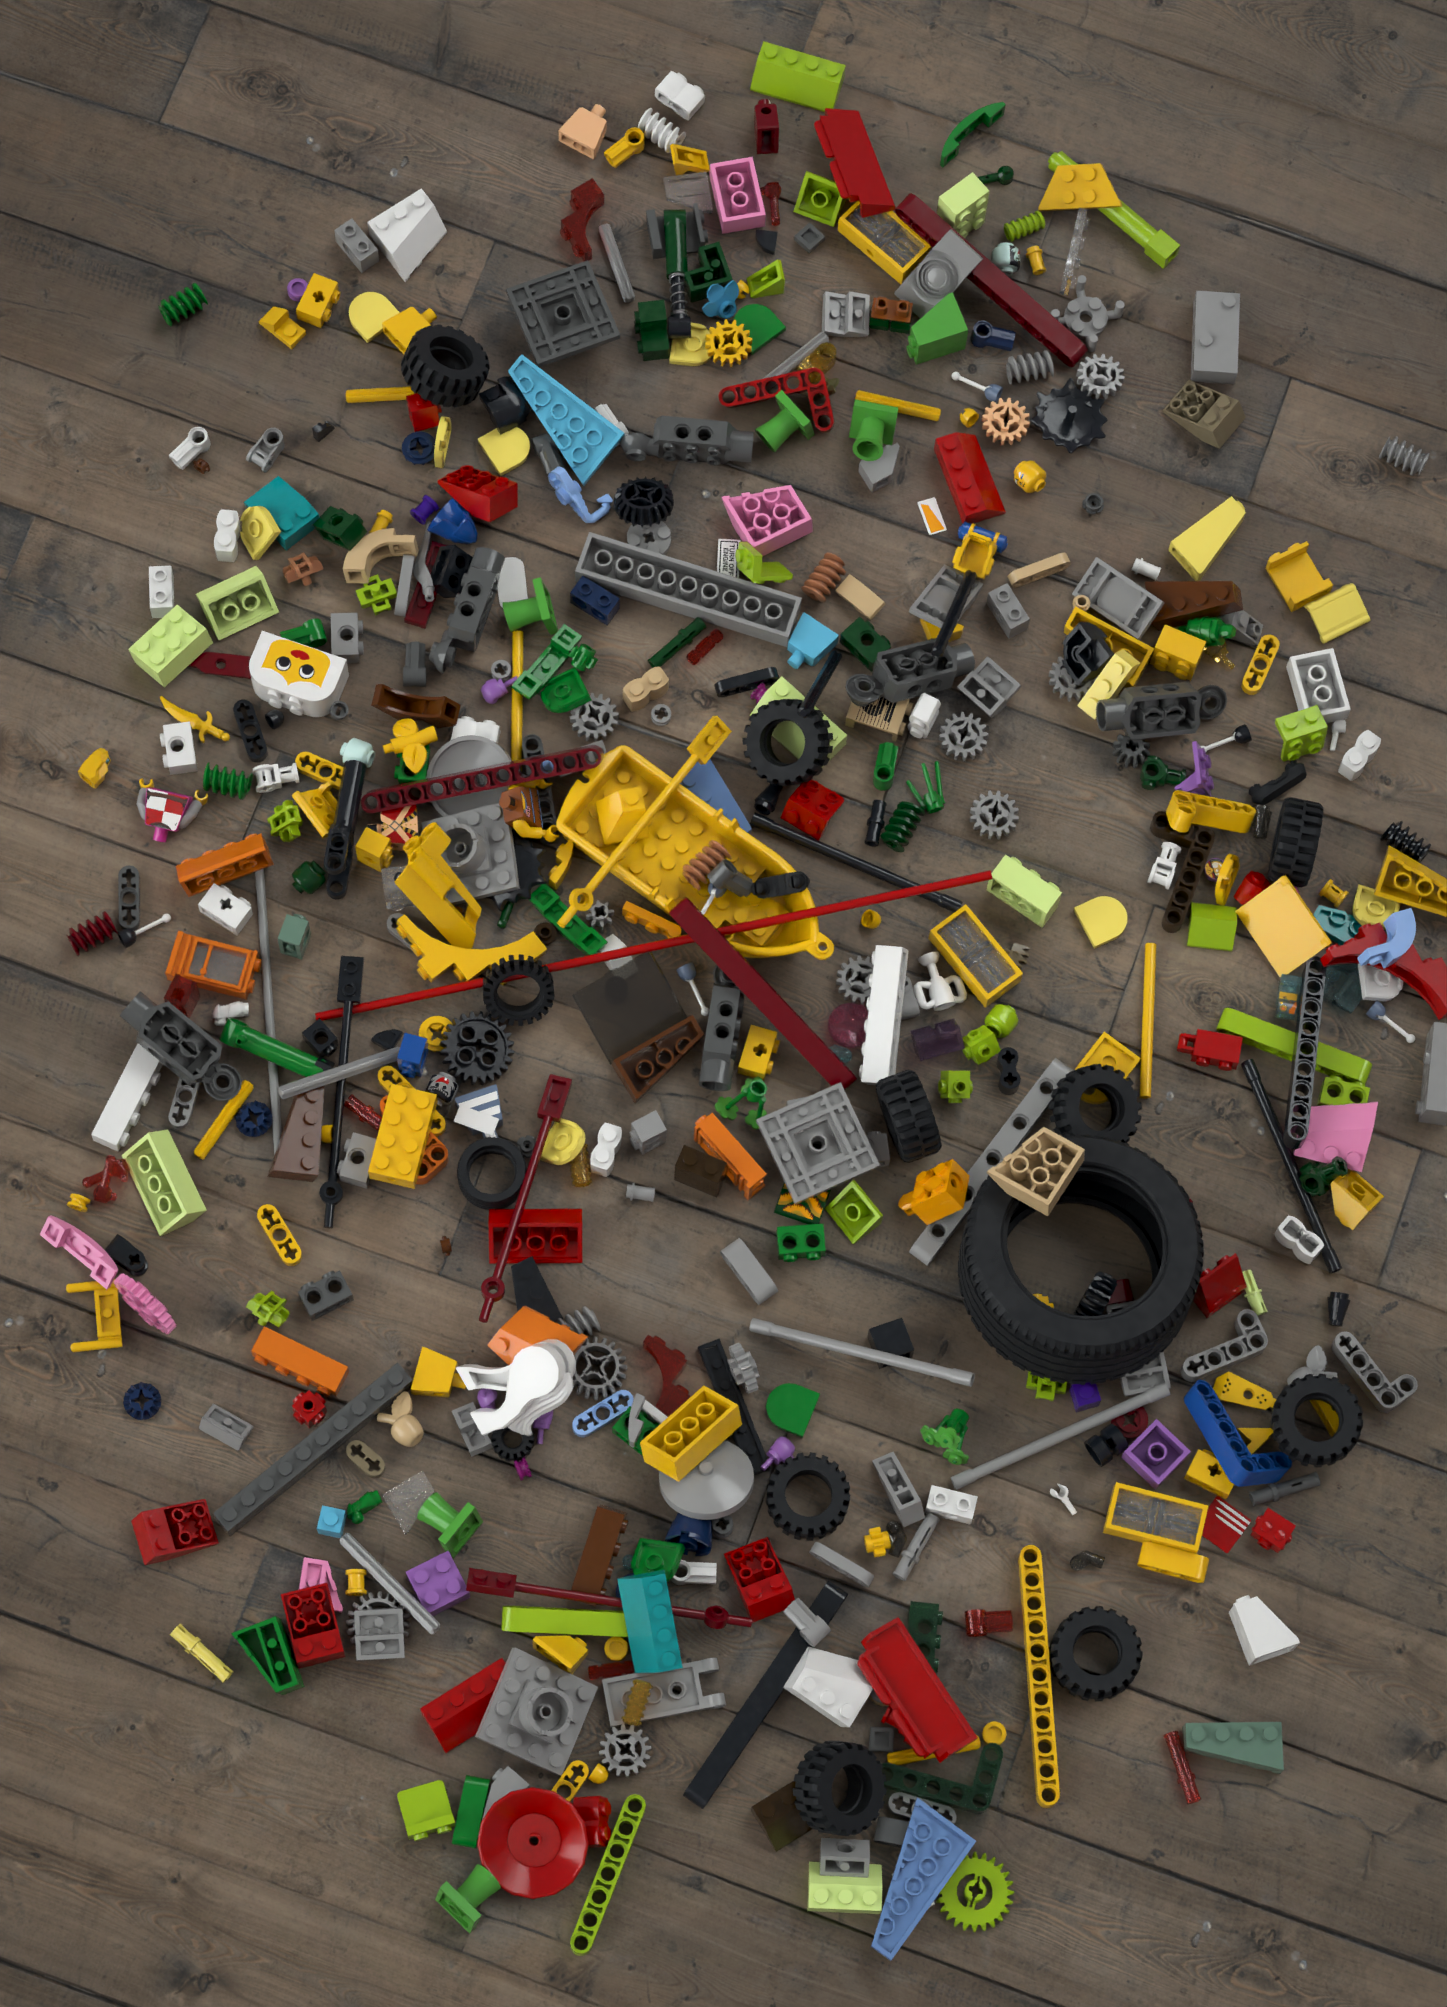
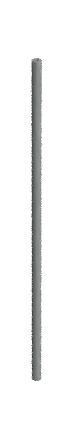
[255,869,282,1155]

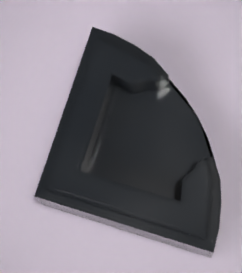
[756,229,778,255]
[312,421,335,442]
[371,1029,403,1050]

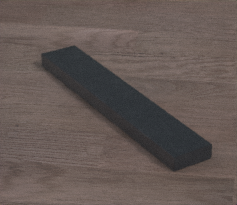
[697,1339,771,1475]

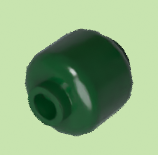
[292,860,326,894]

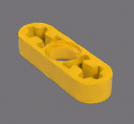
[1241,635,1280,695]
[295,752,343,790]
[257,1204,302,1266]
[551,1760,589,1802]

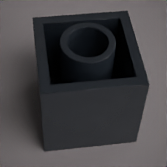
[867,1318,914,1369]

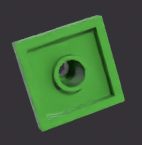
[755,390,815,453]
[849,400,899,461]
[503,577,558,635]
[417,1492,483,1558]
[435,1864,501,1934]

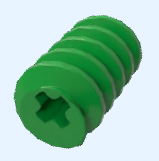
[158,283,208,327]
[203,763,253,800]

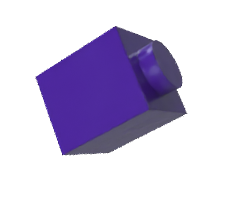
[1069,1382,1101,1413]

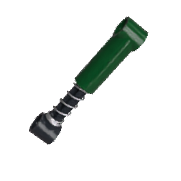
[664,209,691,339]

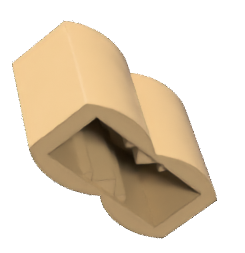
[623,667,669,712]

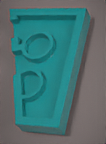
[1313,905,1362,945]

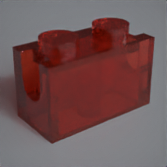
[164,974,201,1019]

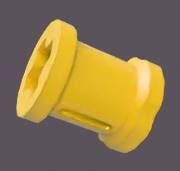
[1318,879,1349,908]
[345,1569,367,1596]

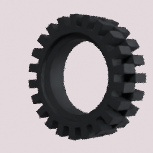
[482,954,555,1026]

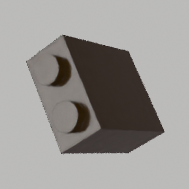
[674,1145,727,1198]

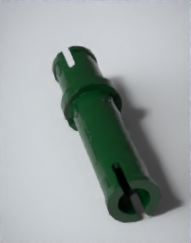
[647,617,707,668]

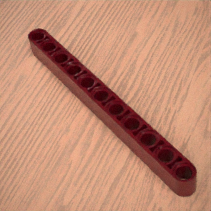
[895,193,1088,367]
[361,745,604,813]
[669,897,857,1090]

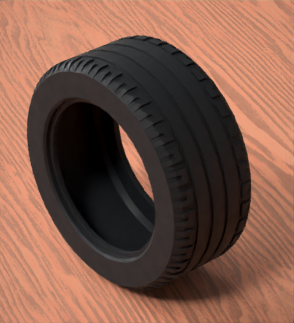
[958,1134,1204,1385]

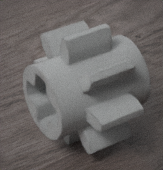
[586,900,614,930]

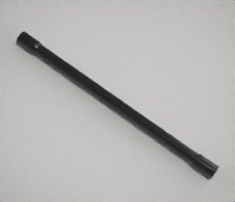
[750,812,963,912]
[1241,1059,1342,1274]

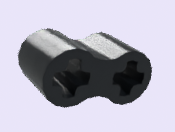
[996,1047,1021,1095]

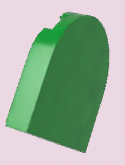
[734,304,786,355]
[541,667,592,713]
[766,1383,820,1438]
[631,1538,685,1582]

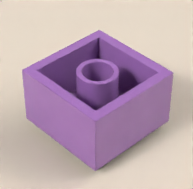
[1121,1419,1191,1490]
[405,1551,470,1616]

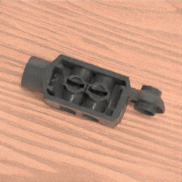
[699,964,745,1091]

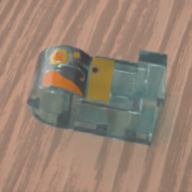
[1275,974,1303,1021]

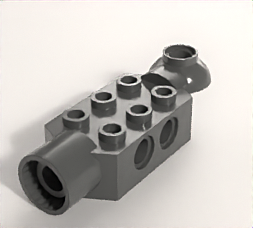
[619,416,754,465]
[429,547,505,674]
[845,638,975,707]
[1096,682,1227,740]
[120,991,242,1101]

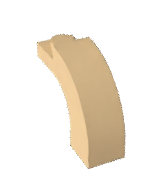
[343,528,419,584]

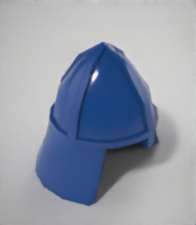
[427,498,478,544]

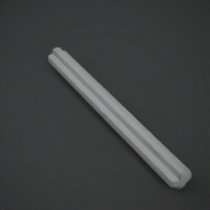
[278,1046,400,1099]
[340,1533,440,1634]

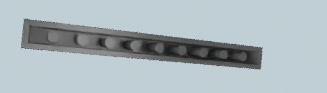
[213,1362,413,1536]

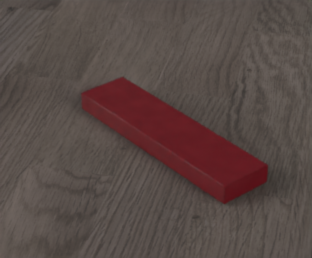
[404,541,448,629]

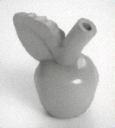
[1287,1345,1338,1385]

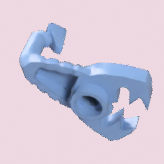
[548,466,613,523]

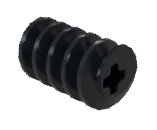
[1380,821,1431,863]

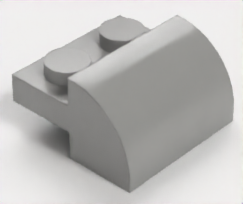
[957,656,1021,718]

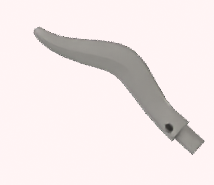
[413,521,434,602]

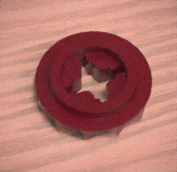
[1111,1406,1148,1438]

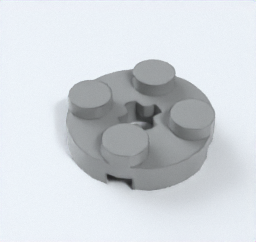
[627,521,671,555]

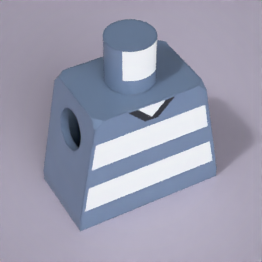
[454,1084,503,1138]

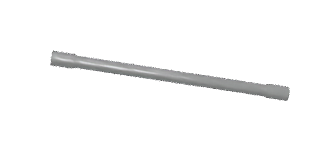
[749,1318,975,1387]
[950,1382,1170,1490]

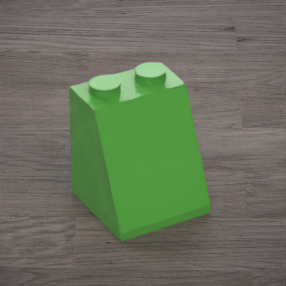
[906,292,968,365]

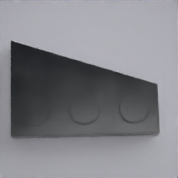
[511,1256,563,1323]

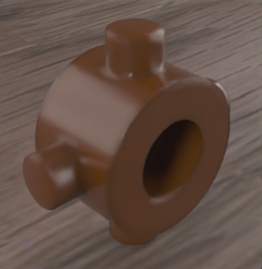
[193,458,210,474]
[440,1236,452,1256]

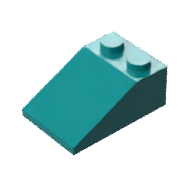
[244,476,320,551]

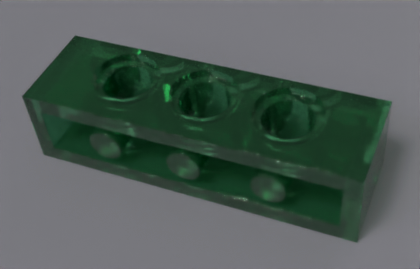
[907,1601,943,1673]

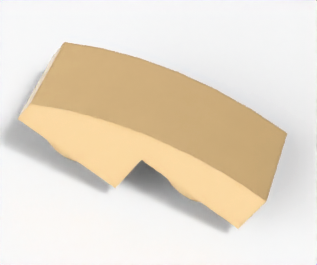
[835,574,885,620]

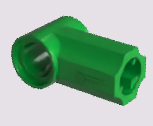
[280,619,328,648]
[873,742,899,791]

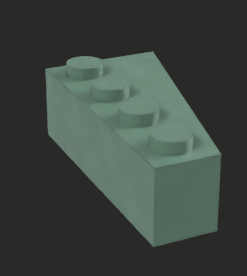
[1182,1722,1284,1774]

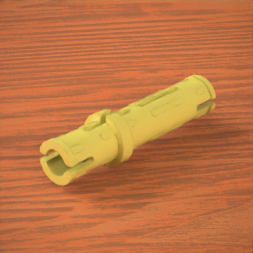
[170,1624,234,1683]

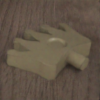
[1004,943,1030,969]

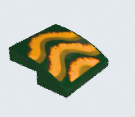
[774,1182,832,1225]

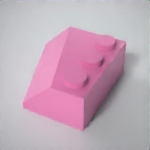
[722,485,813,557]
[1293,1102,1378,1172]

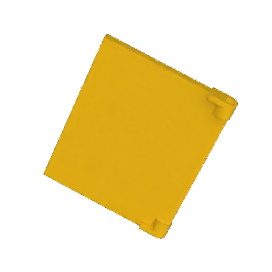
[1235,875,1332,979]

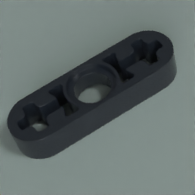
[714,667,779,697]
[233,699,268,763]

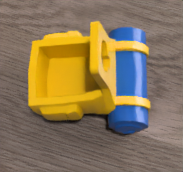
[952,521,1008,579]

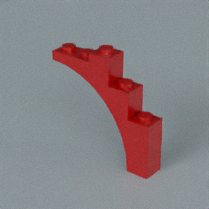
[1320,923,1447,1020]

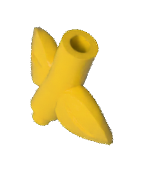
[383,718,438,774]

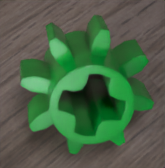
[569,644,598,672]

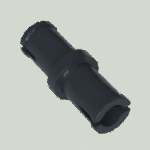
[864,800,887,847]

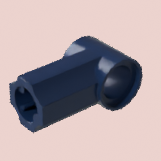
[970,320,1016,351]

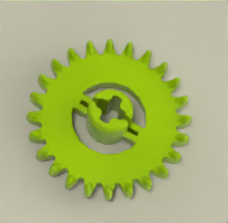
[936,1851,1015,1933]

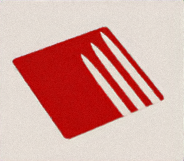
[1202,1496,1251,1553]

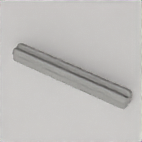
[599,223,635,303]
[763,332,829,391]

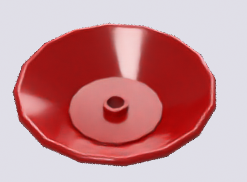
[477,1787,589,1899]

